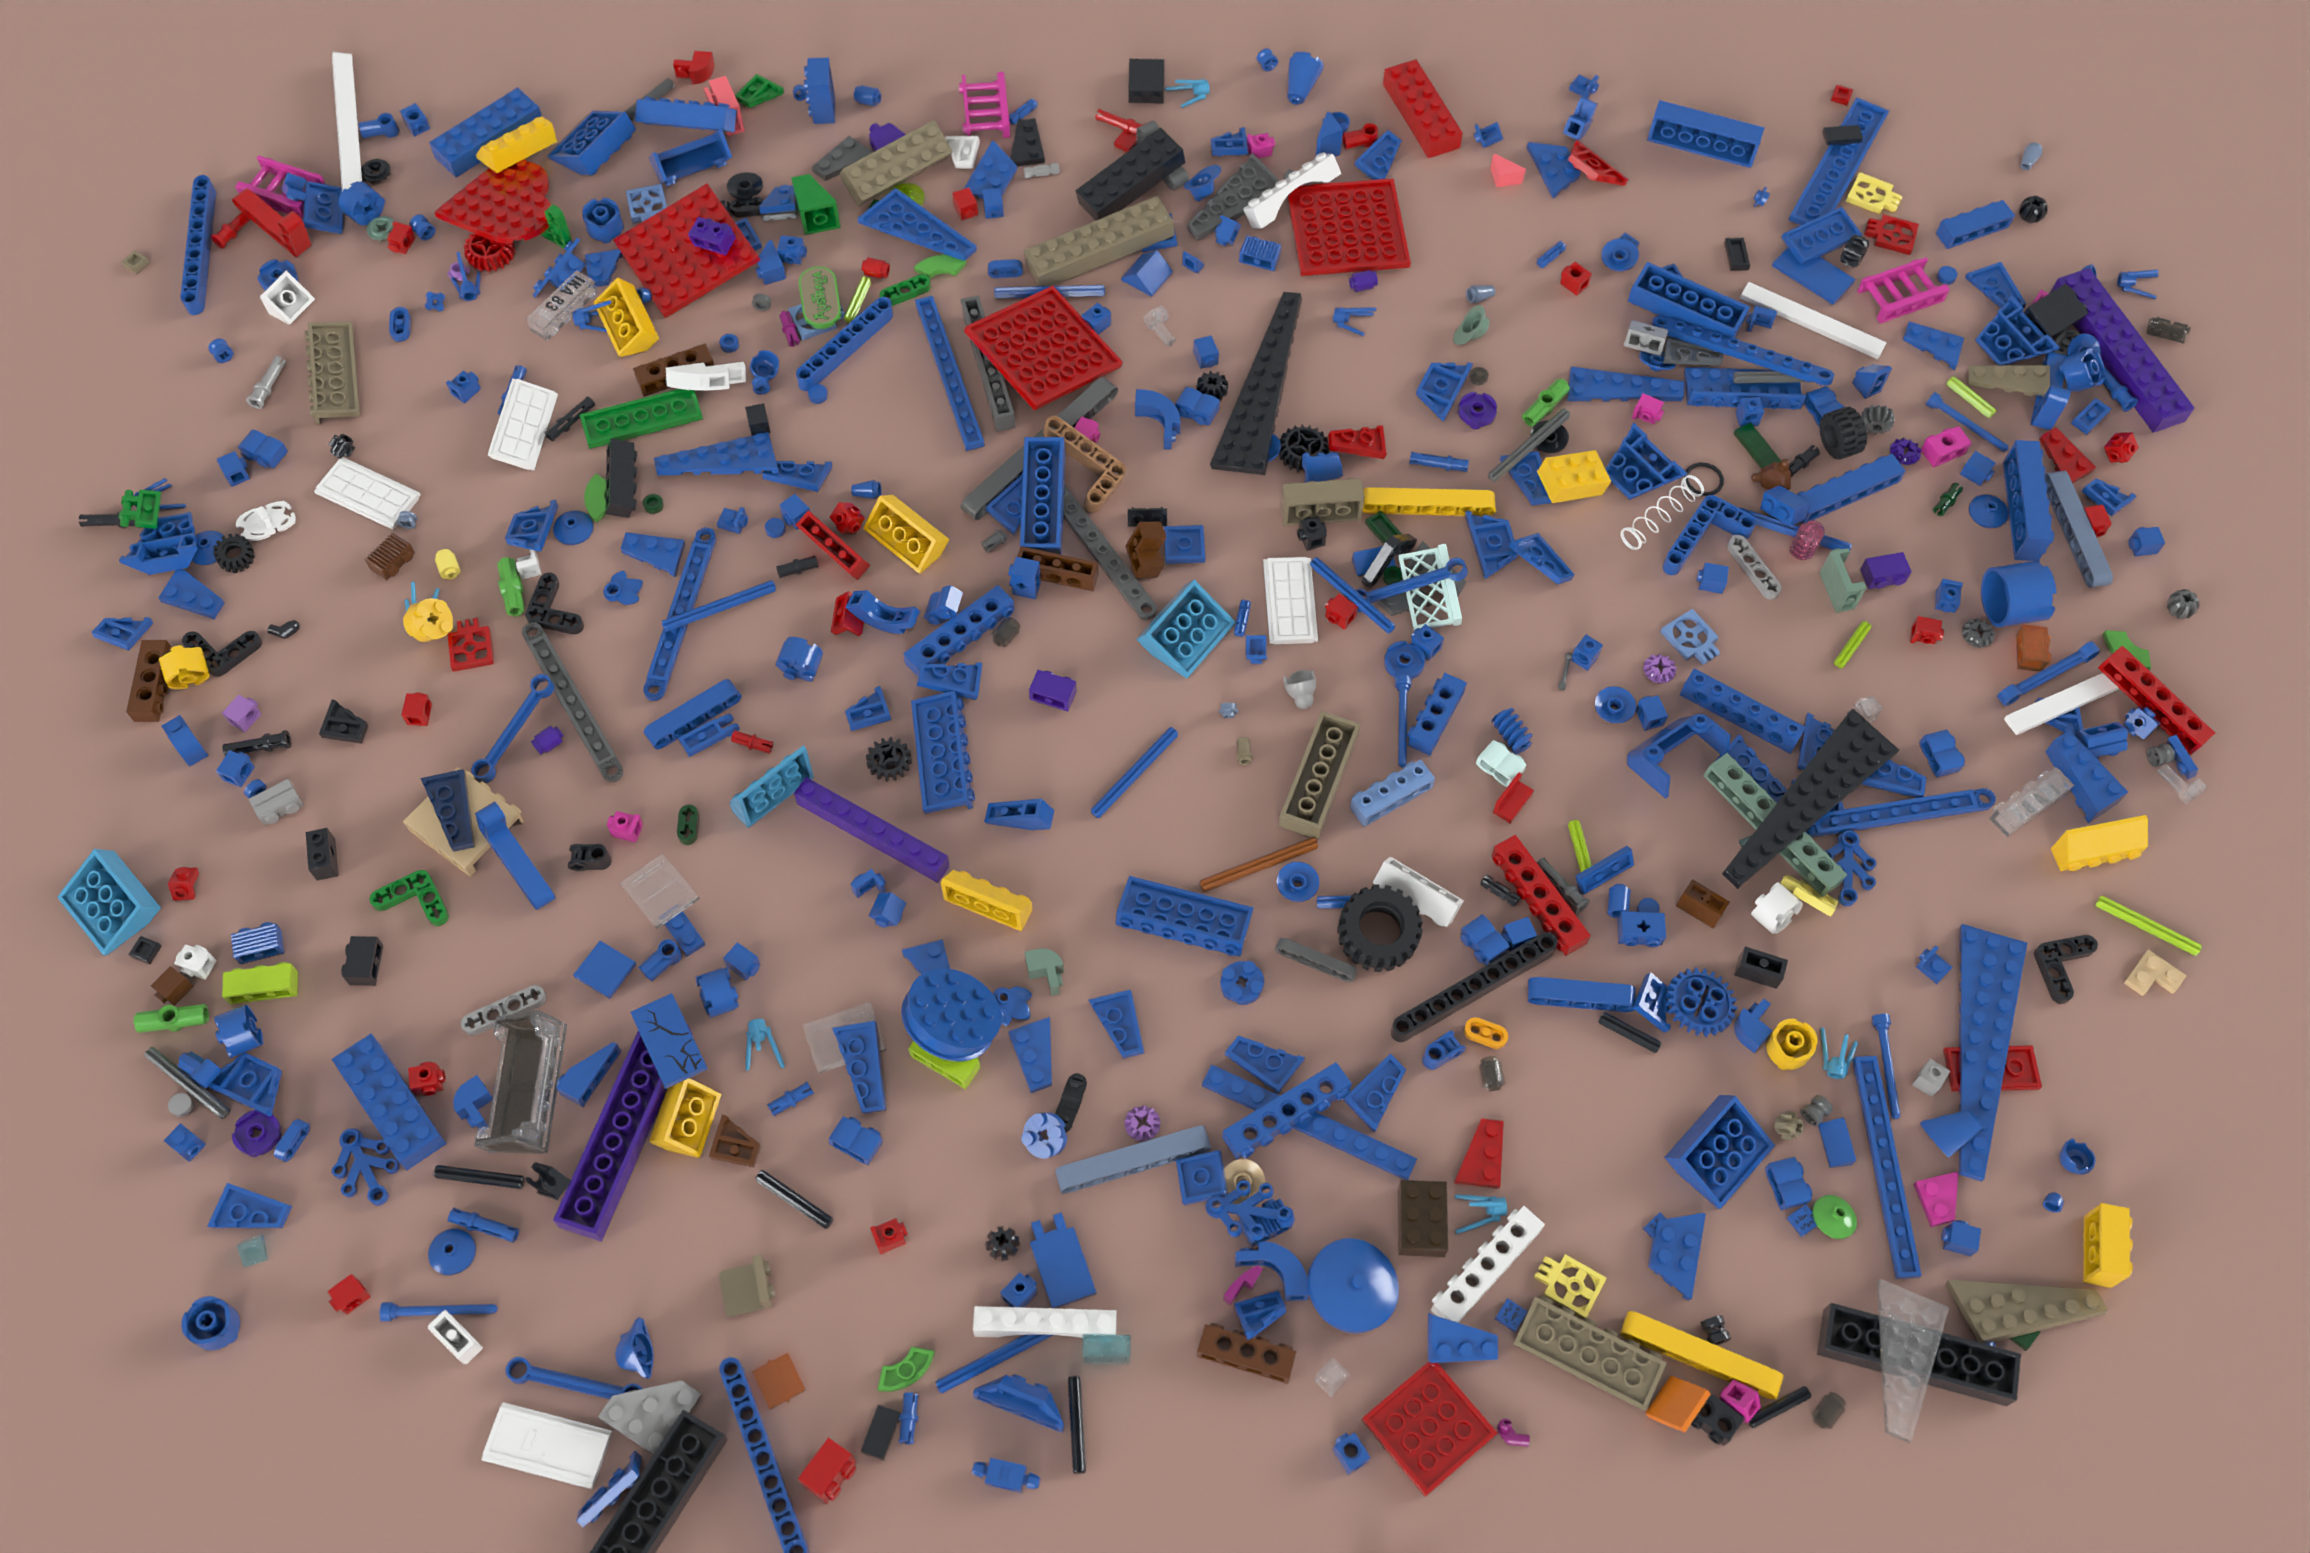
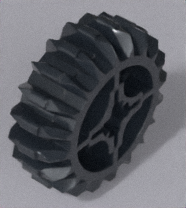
[1279,424,1330,473]

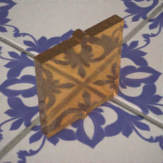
[752,1353,806,1410]

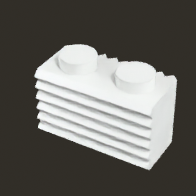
[428,1310,483,1364]

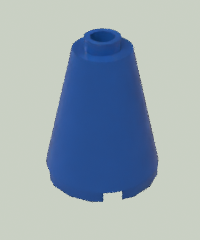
[1287,52,1324,105]

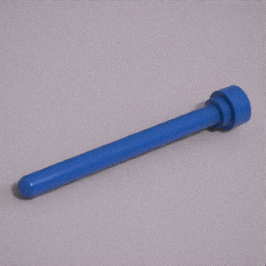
[1925,392,2009,452]
[1395,675,1411,768]
[1871,1014,1900,1119]
[380,1302,497,1322]

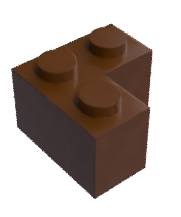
[1125,522,1166,578]

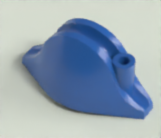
[615,1317,654,1379]

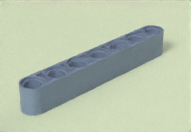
[2044,471,2113,588]
[1055,1126,1212,1194]

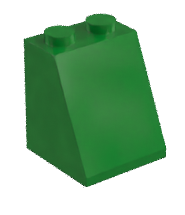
[791,174,841,235]

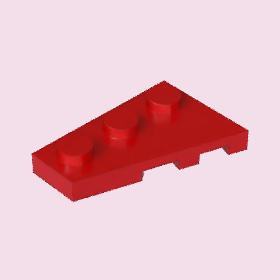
[1328,425,1387,459]
[2039,427,2096,484]
[1454,1118,1504,1189]

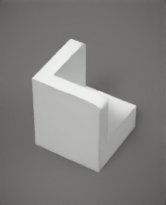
[516,550,542,580]

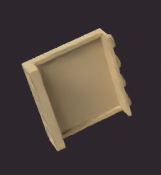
[403,767,524,877]

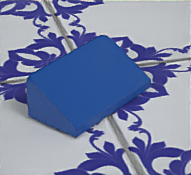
[1352,546,1395,577]
[1818,1118,1856,1168]

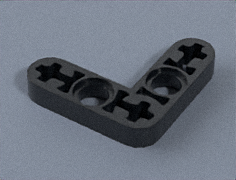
[1362,533,1417,589]
[525,572,584,634]
[182,631,262,677]
[2034,935,2098,1004]

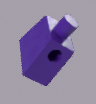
[869,123,906,152]

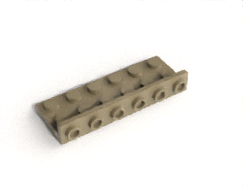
[305,322,360,425]
[1513,1295,1667,1411]

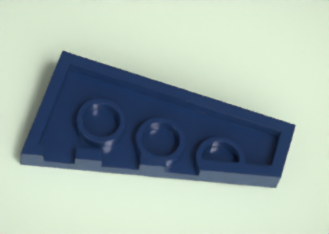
[420,769,475,852]

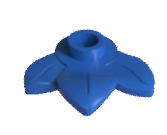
[603,571,643,605]
[993,986,1032,1026]

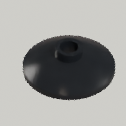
[727,172,763,199]
[1530,420,1569,453]

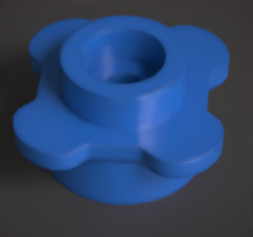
[1753,186,1770,207]
[425,291,445,311]

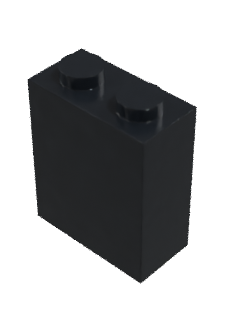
[1128,59,1164,104]
[2024,284,2088,339]

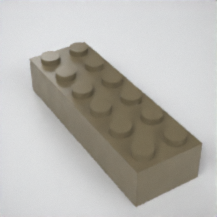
[839,120,953,207]
[1279,711,1361,840]

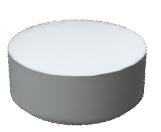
[168,1093,194,1117]

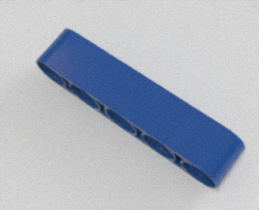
[644,679,742,750]
[1528,977,1636,1012]

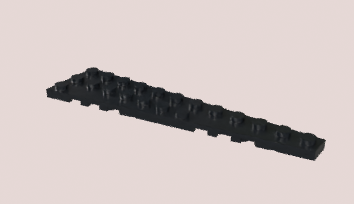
[1210,292,1302,475]
[1722,708,1899,889]

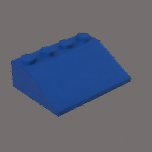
[547,111,636,176]
[1664,1095,1775,1209]

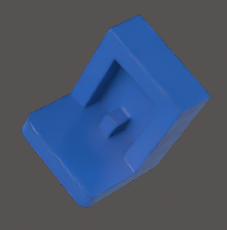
[1474,122,1503,148]
[281,173,307,201]
[1746,306,1777,332]
[1246,635,1267,664]
[850,869,886,898]

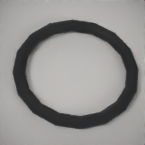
[1684,462,1724,496]

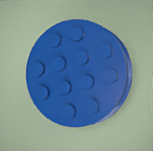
[901,968,1002,1061]

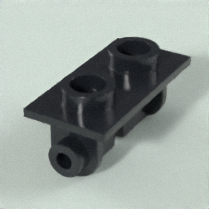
[1128,507,1167,527]

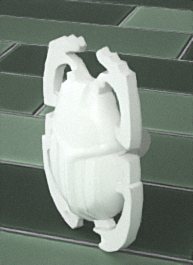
[236,501,296,541]

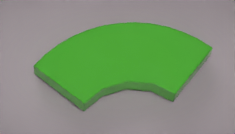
[914,255,966,279]
[584,473,606,523]
[2103,630,2151,670]
[877,1346,935,1392]

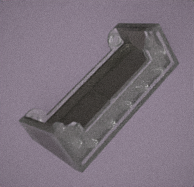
[474,1010,567,1154]

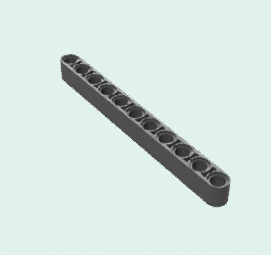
[960,377,1118,520]

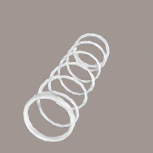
[1621,475,1704,550]

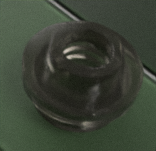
[1469,367,1489,386]

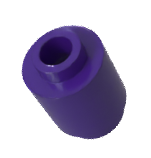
[1349,270,1378,292]
[531,725,564,755]

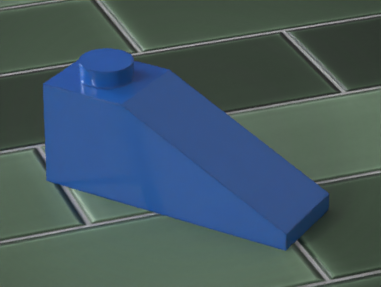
[984,798,1054,830]
[556,1042,622,1107]

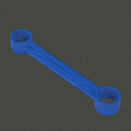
[1356,558,1468,612]
[1997,641,2101,707]
[471,674,554,783]
[506,1357,643,1399]

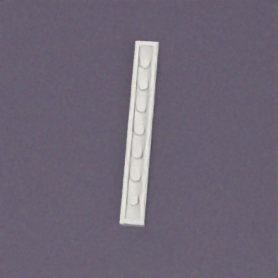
[1740,282,1887,359]
[2004,673,2119,735]

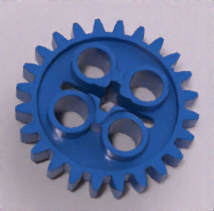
[1665,967,1737,1037]

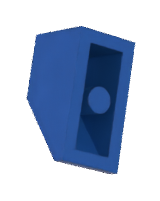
[755,240,786,285]
[1852,364,1892,399]

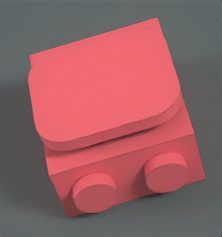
[703,76,745,136]

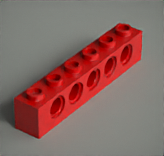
[2098,645,2215,755]
[1492,834,1591,956]

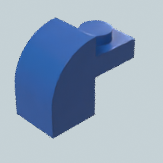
[1563,97,1598,140]
[161,715,209,767]
[1734,999,1773,1053]
[453,1075,494,1132]

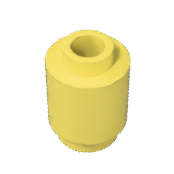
[435,549,460,580]

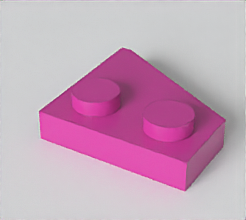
[1913,1172,1958,1227]

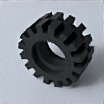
[213,534,255,573]

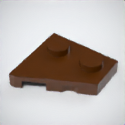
[709,1114,761,1168]

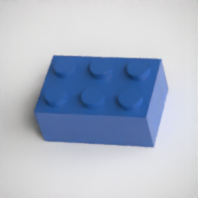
[804,57,835,124]

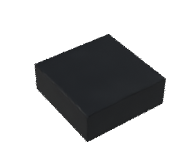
[128,936,162,965]

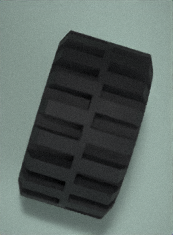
[1819,406,1867,460]

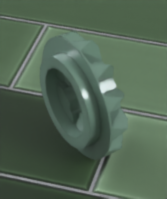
[367,216,394,242]

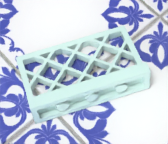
[1398,544,1462,631]

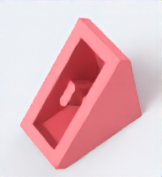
[1490,153,1526,187]

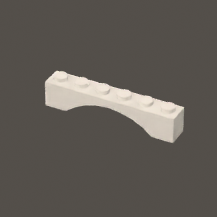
[1243,153,1341,229]
[973,1306,1117,1341]

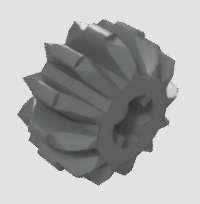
[1861,405,1895,434]

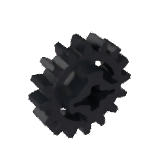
[866,737,912,782]

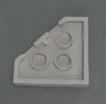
[598,1380,701,1455]

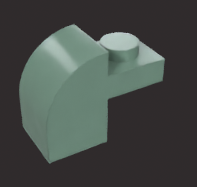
[1024,948,1064,996]

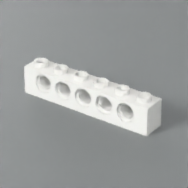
[1431,1206,1545,1323]

